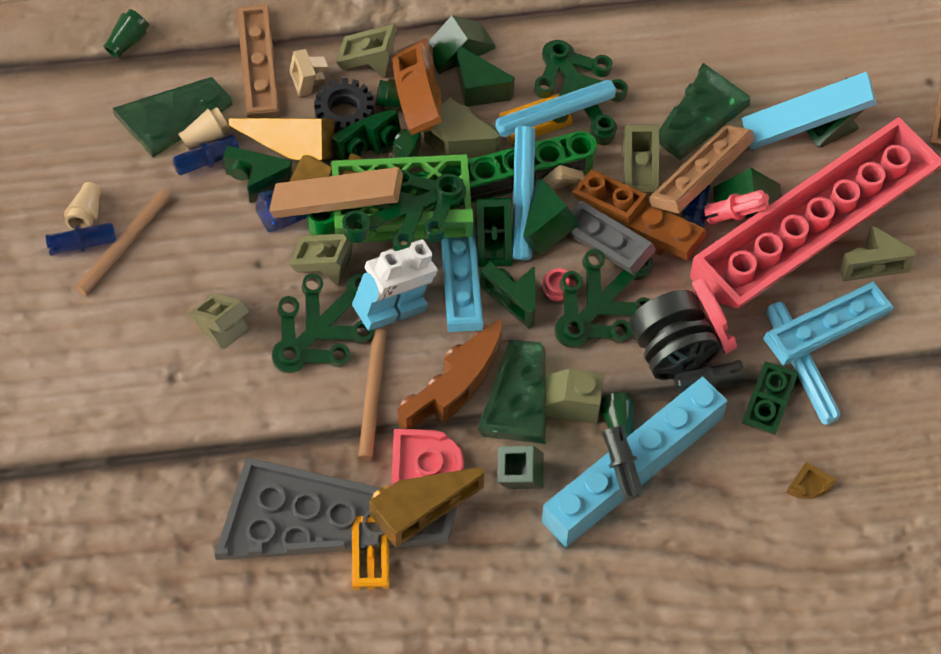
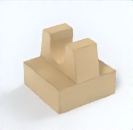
[289,49,328,97]

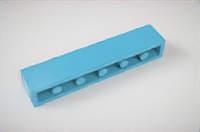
[542,376,728,547]

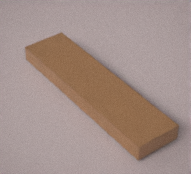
[237,5,280,118]
[649,125,755,213]
[269,167,403,218]

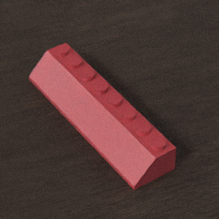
[690,117,941,309]

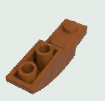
[392,37,442,135]
[572,169,706,261]
[397,319,503,429]

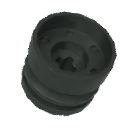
[629,289,721,380]

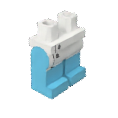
[352,240,438,331]

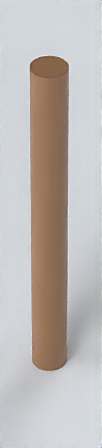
[75,189,171,296]
[358,329,387,461]

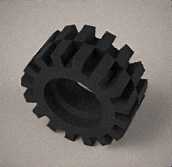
[314,78,374,134]

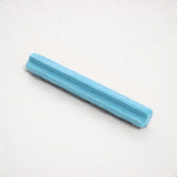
[495,80,616,137]
[512,126,535,261]
[766,302,840,425]

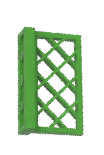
[331,154,474,243]

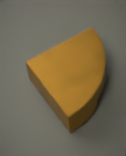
[786,461,837,499]

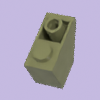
[424,98,500,158]

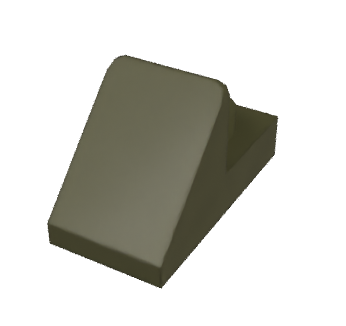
[336,24,398,78]
[622,124,659,192]
[840,226,915,282]
[289,234,353,285]
[188,293,249,349]

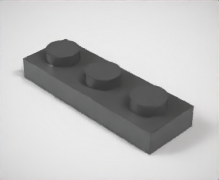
[568,200,656,275]

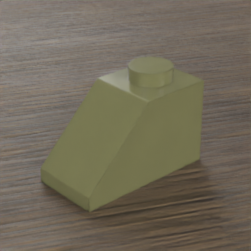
[527,369,605,424]

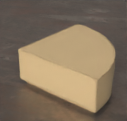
[543,165,584,193]

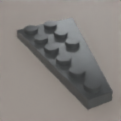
[215,457,457,560]

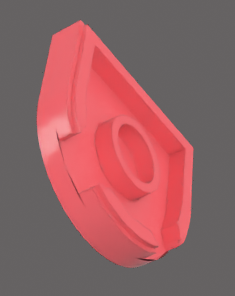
[692,277,737,355]
[391,429,464,486]

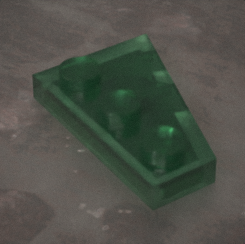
[659,63,750,160]
[112,77,233,158]
[477,340,546,444]

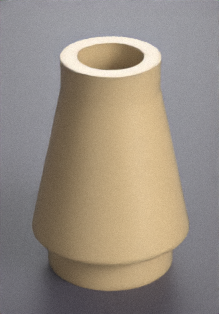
[179,107,230,151]
[64,182,102,233]

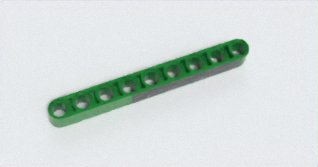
[307,131,597,236]

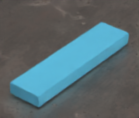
[742,71,877,150]
[441,223,483,332]
[763,281,894,366]

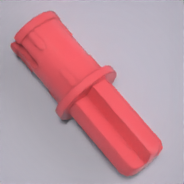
[704,190,769,225]

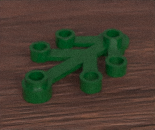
[534,40,628,145]
[342,170,466,251]
[554,249,653,348]
[271,273,374,374]

